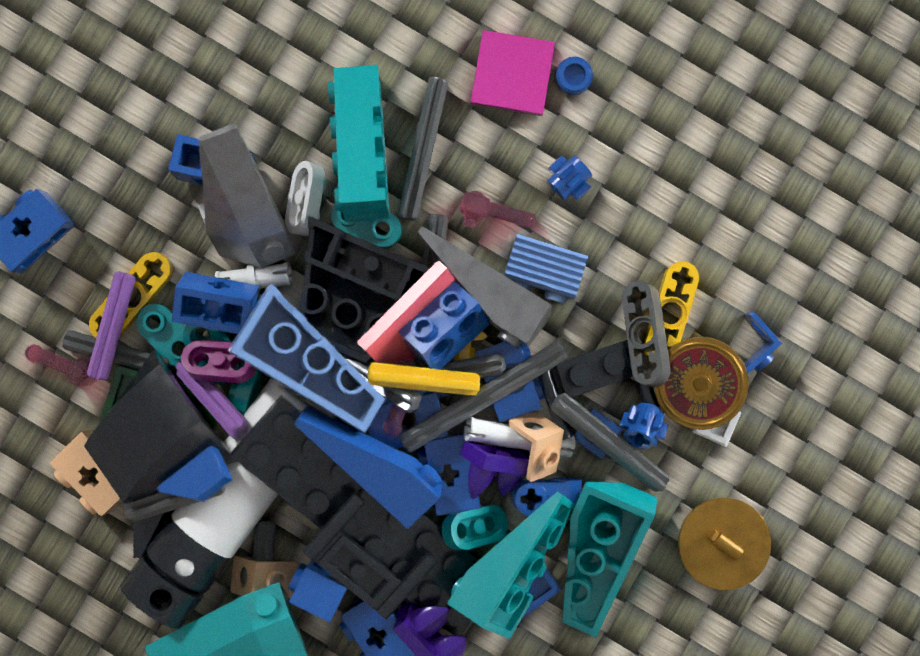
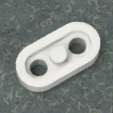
[285,161,327,236]

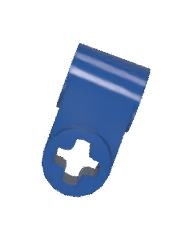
[510,478,582,518]

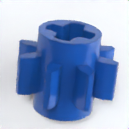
[546,155,592,201]
[619,403,669,449]

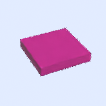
[471,30,555,116]

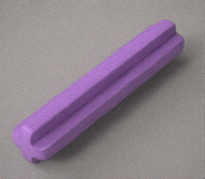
[87,271,136,380]
[176,362,248,438]

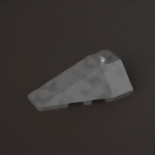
[199,123,295,268]
[418,226,551,348]

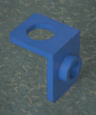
[743,311,782,373]

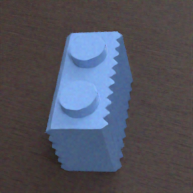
[504,234,588,304]

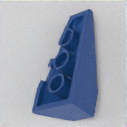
[294,406,443,529]

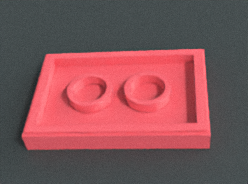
[357,261,459,366]

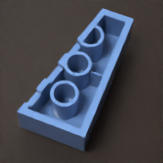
[228,284,385,432]

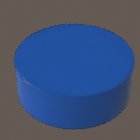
[555,56,593,95]

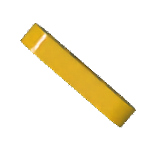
[89,252,174,338]
[643,261,699,364]

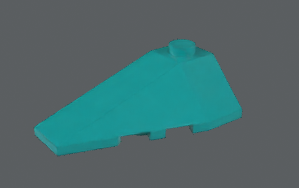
[562,482,657,638]
[447,492,575,639]
[145,582,308,656]

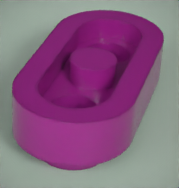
[181,340,257,383]

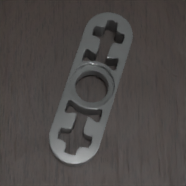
[622,281,671,388]

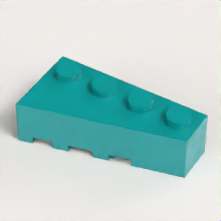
[328,65,390,221]

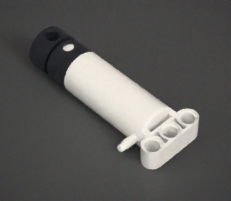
[120,378,335,629]

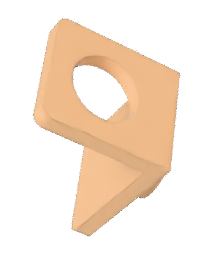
[509,411,564,482]
[230,556,298,599]

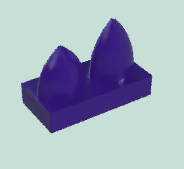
[460,441,530,500]
[393,601,466,656]

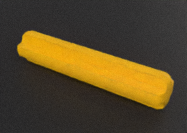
[367,362,480,396]

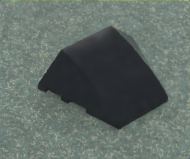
[300,216,430,363]
[84,349,236,505]

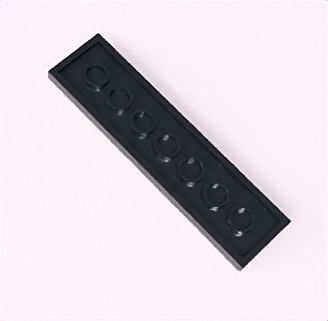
[230,395,480,636]

